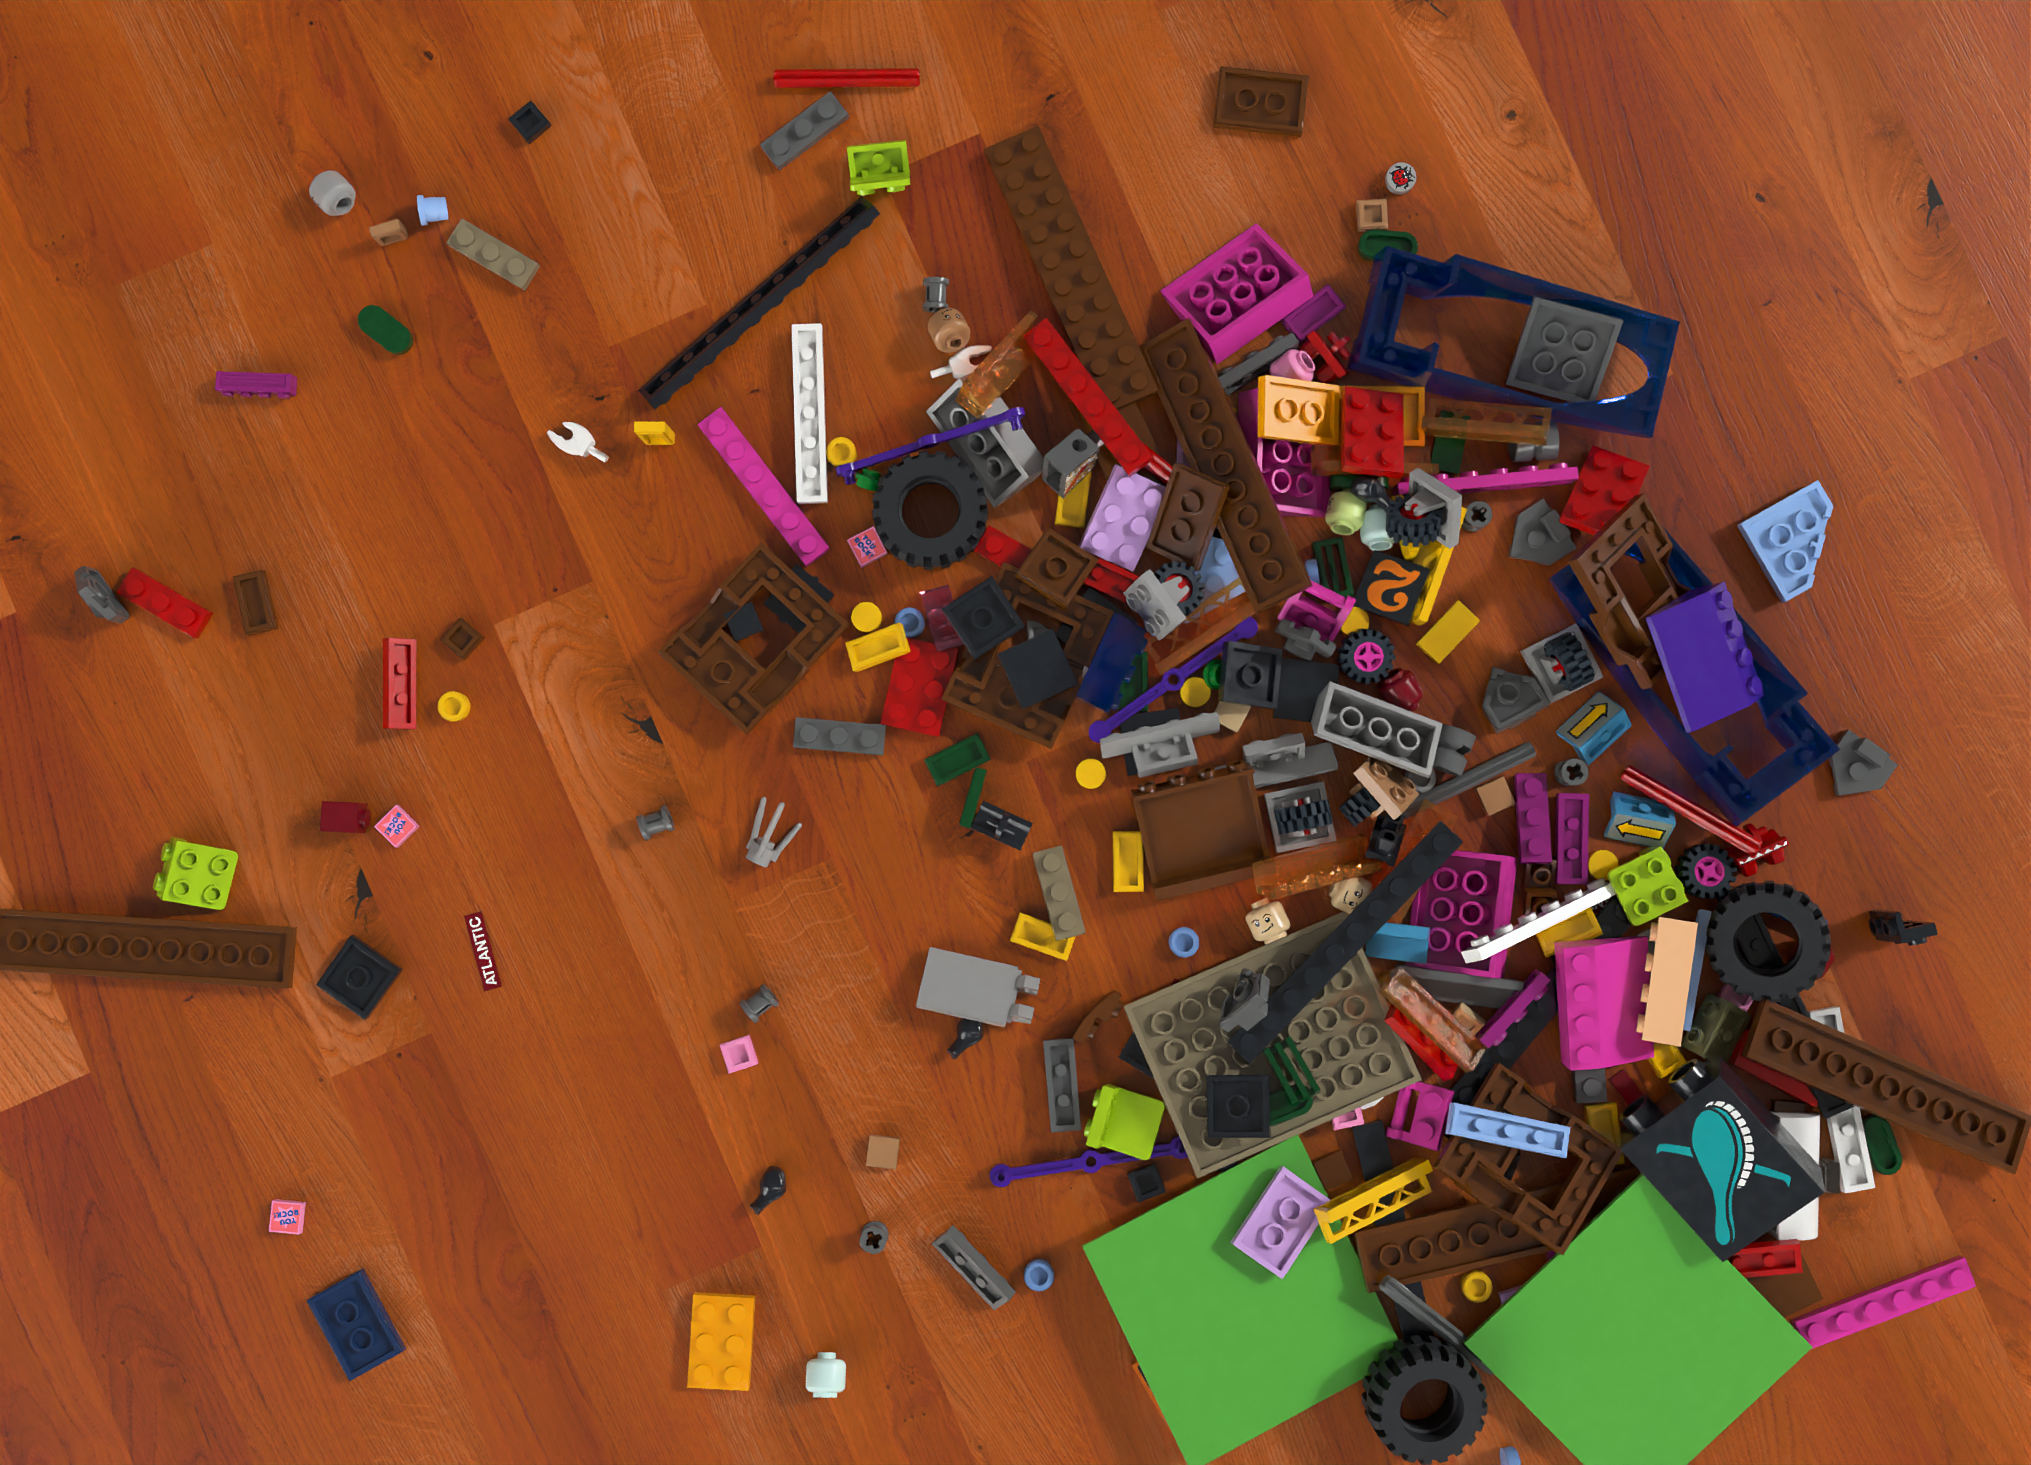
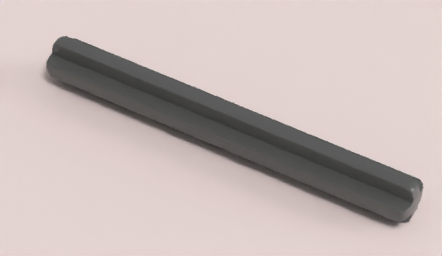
[1402,742,1536,819]
[1379,1275,1494,1375]

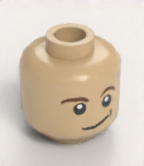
[1328,872,1372,914]
[1245,898,1290,945]

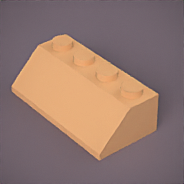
[1636,917,1698,1047]

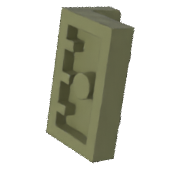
[1681,993,1752,1064]

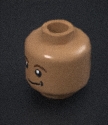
[928,308,970,353]

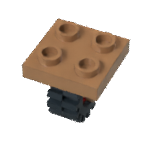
[1338,757,1419,827]

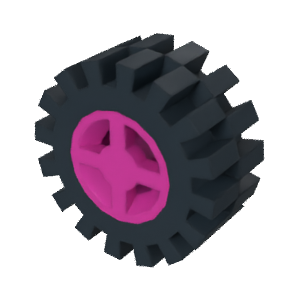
[1337,628,1396,684]
[1675,844,1737,899]

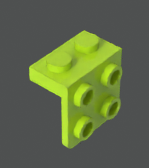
[847,140,910,195]
[153,836,238,910]
[1607,846,1689,926]
[1084,1084,1165,1160]

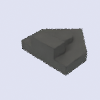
[1508,499,1577,566]
[74,566,130,624]
[1274,619,1336,661]
[1481,667,1551,734]
[1828,729,1898,796]
[1220,968,1270,1032]

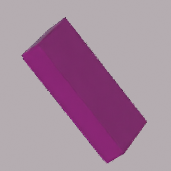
[1280,284,1346,345]

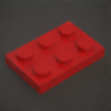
[1341,386,1404,479]
[1559,445,1650,535]
[880,637,959,737]

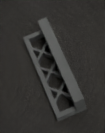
[1392,964,1523,1008]

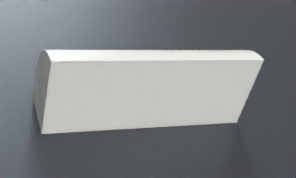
[1768,1112,1820,1240]

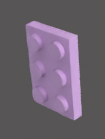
[1078,464,1166,572]
[1230,1165,1330,1280]

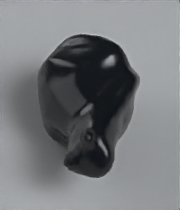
[1350,476,1391,513]
[947,1018,983,1059]
[750,1166,786,1215]

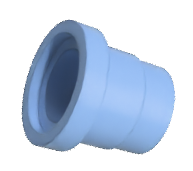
[417,195,449,226]

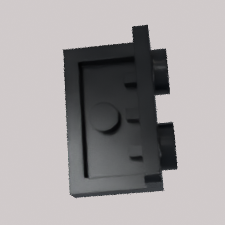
[1869,909,1938,946]

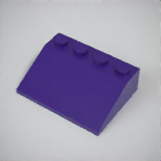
[1646,582,1764,733]

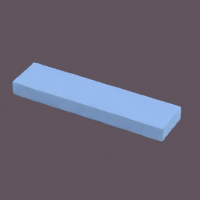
[1683,909,1712,1031]
[1445,1103,1571,1158]

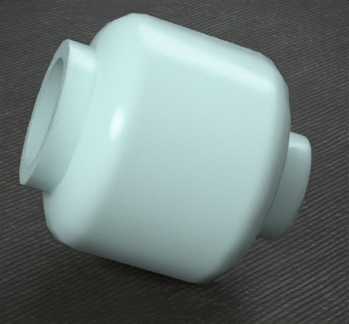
[1360,504,1395,551]
[805,1352,846,1398]

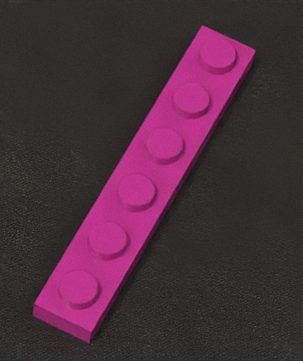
[697,407,830,567]
[1392,463,1579,496]
[1791,1255,1976,1349]

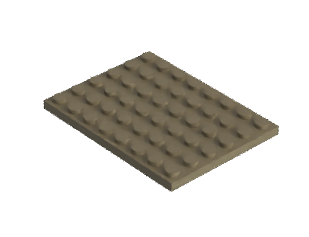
[1123,911,1422,1178]

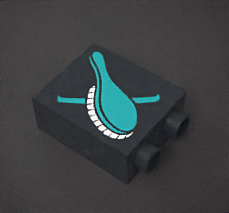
[1619,1056,1825,1262]

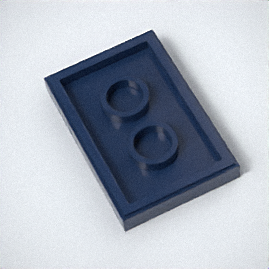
[306,1268,406,1381]

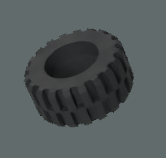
[872,450,988,570]
[1706,881,1831,1002]
[1361,1335,1488,1465]

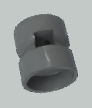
[1507,421,1559,463]
[1432,724,1476,777]

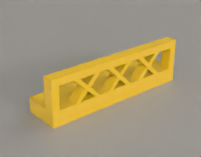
[1411,507,1467,626]
[1313,1157,1433,1244]

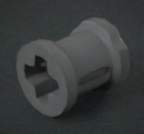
[923,277,949,313]
[1461,501,1492,532]
[1554,758,1589,786]
[636,805,675,841]
[739,984,780,1023]
[859,1221,889,1254]

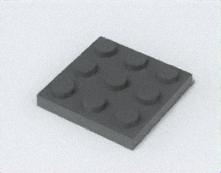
[1505,295,1623,408]

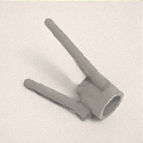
[746,797,802,867]

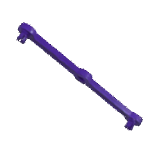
[835,407,1026,485]
[1088,616,1258,743]
[990,1136,1188,1187]

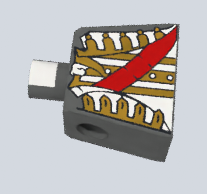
[1042,429,1104,499]

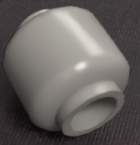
[309,170,356,216]

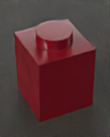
[320,801,371,833]

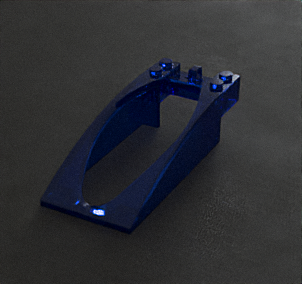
[1347,246,1680,439]
[1549,527,1840,826]

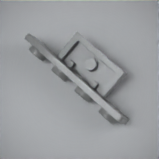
[1100,712,1220,778]
[1215,733,1338,788]

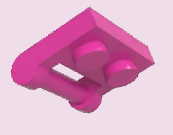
[1277,576,1356,642]
[1385,1081,1454,1151]

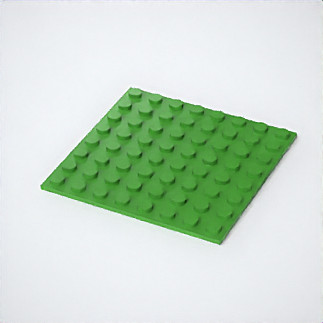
[1082,1135,1398,1465]
[1463,1173,1813,1465]

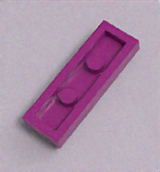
[1513,773,1552,864]
[1555,793,1589,885]
[1474,969,1551,1048]

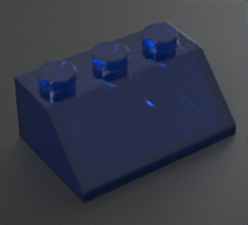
[1075,612,1148,714]

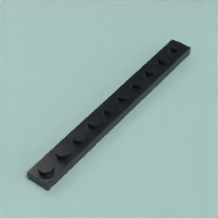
[638,196,880,409]
[1227,821,1463,1064]
[1444,895,1632,1140]

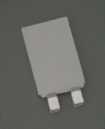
[916,947,1040,1027]

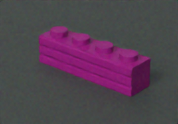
[215,371,297,399]

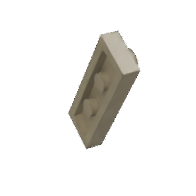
[446,218,540,291]
[1032,845,1086,941]

